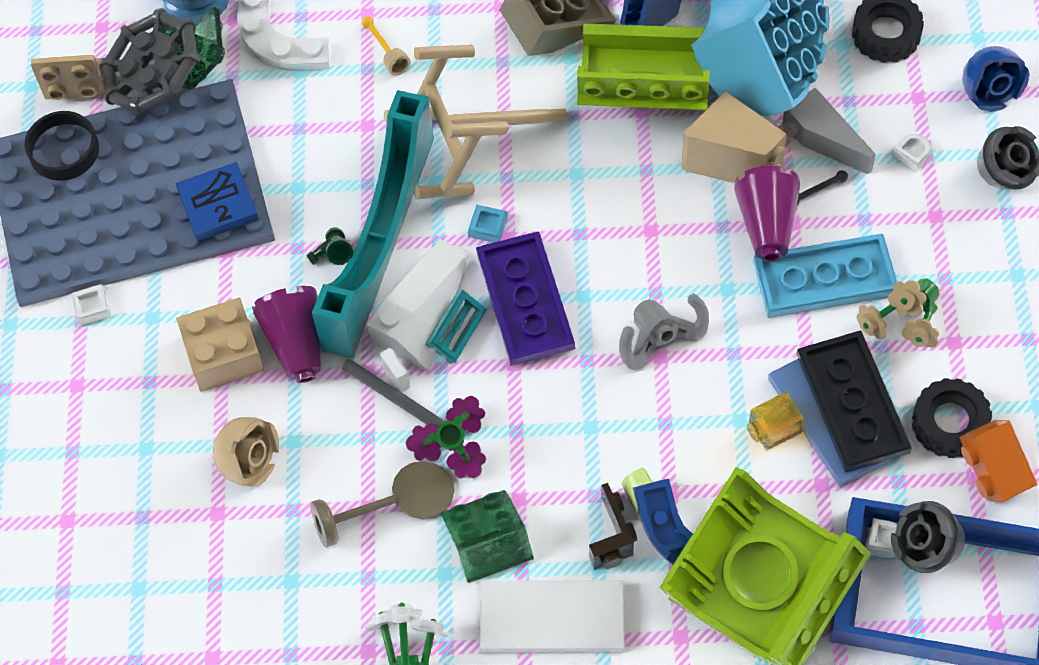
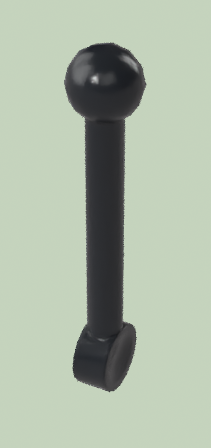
[797,170,848,206]

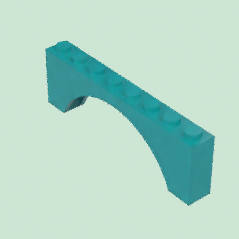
[312,90,434,359]

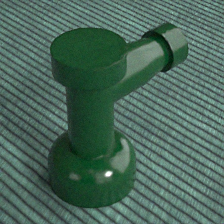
[306,227,353,265]

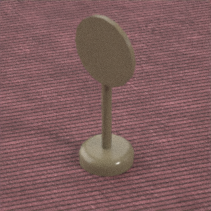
[310,461,454,549]

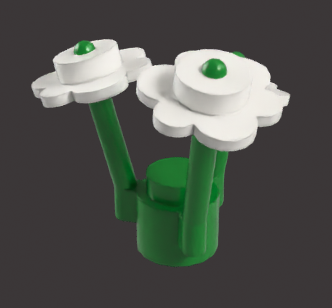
[364,602,452,665]

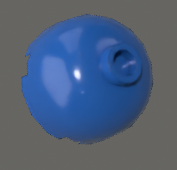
[962,45,1030,112]

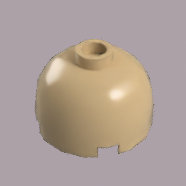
[213,417,280,487]

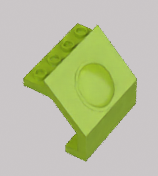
[577,24,710,110]
[659,467,871,665]

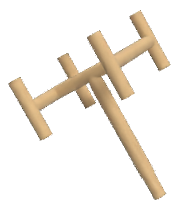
[383,44,567,199]

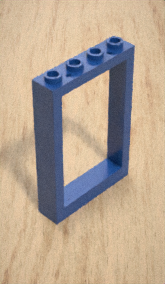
[830,497,1039,665]

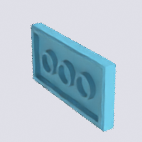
[753,233,897,318]

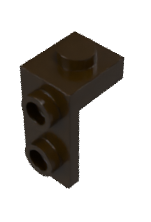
[589,482,638,570]

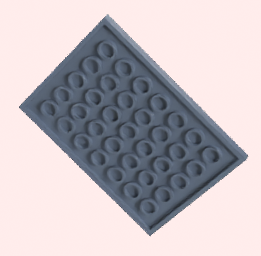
[0,79,275,307]

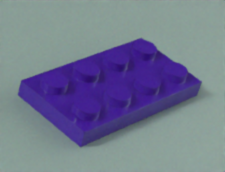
[476,231,576,366]

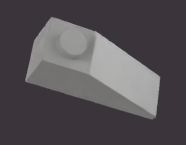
[782,87,876,174]

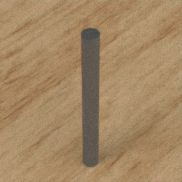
[342,358,446,427]

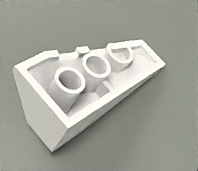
[367,239,468,372]

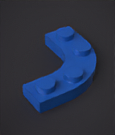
[633,478,693,565]

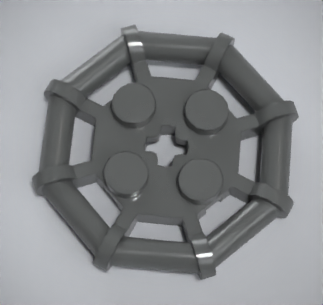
[99,8,201,116]

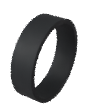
[25,111,99,181]

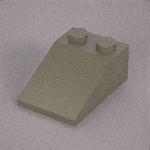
[499,0,616,56]

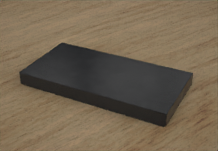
[796,330,912,473]

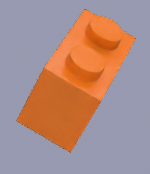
[959,420,1038,503]

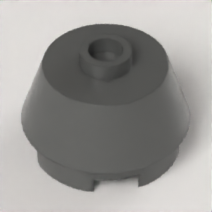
[977,126,1039,190]
[891,501,965,573]

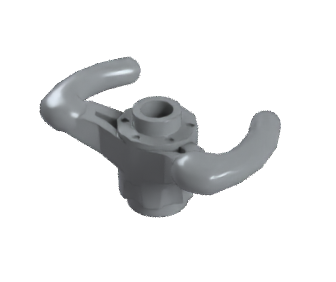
[619,293,709,370]

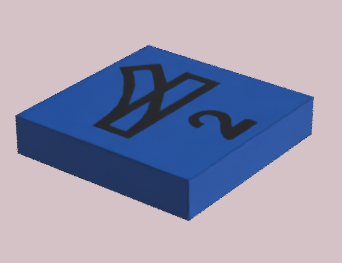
[175,162,259,241]

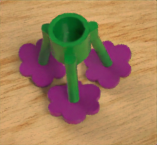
[405,395,486,479]

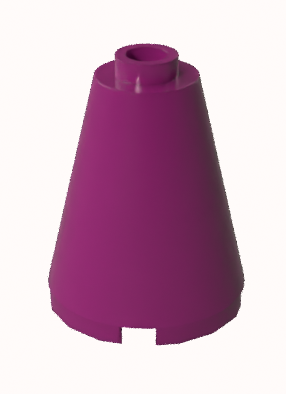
[734,166,800,262]
[252,285,321,383]

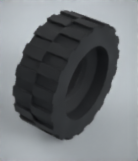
[852,0,924,63]
[912,378,992,458]

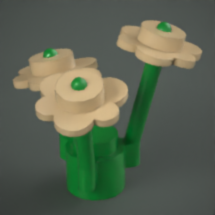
[856,278,940,348]

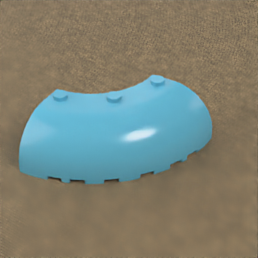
[691,0,830,116]

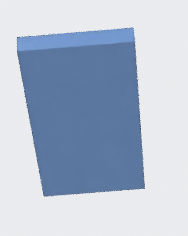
[768,359,899,488]

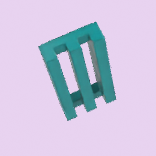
[425,289,487,364]

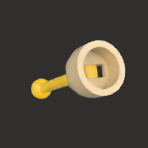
[362,16,411,76]

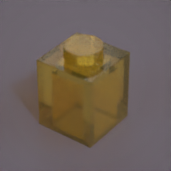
[747,391,804,451]

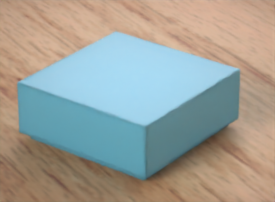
[467,204,508,243]

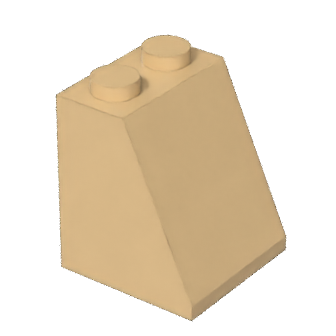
[681,91,787,183]

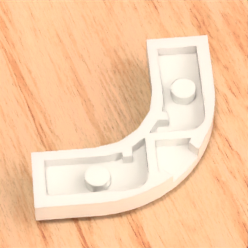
[237,0,330,71]

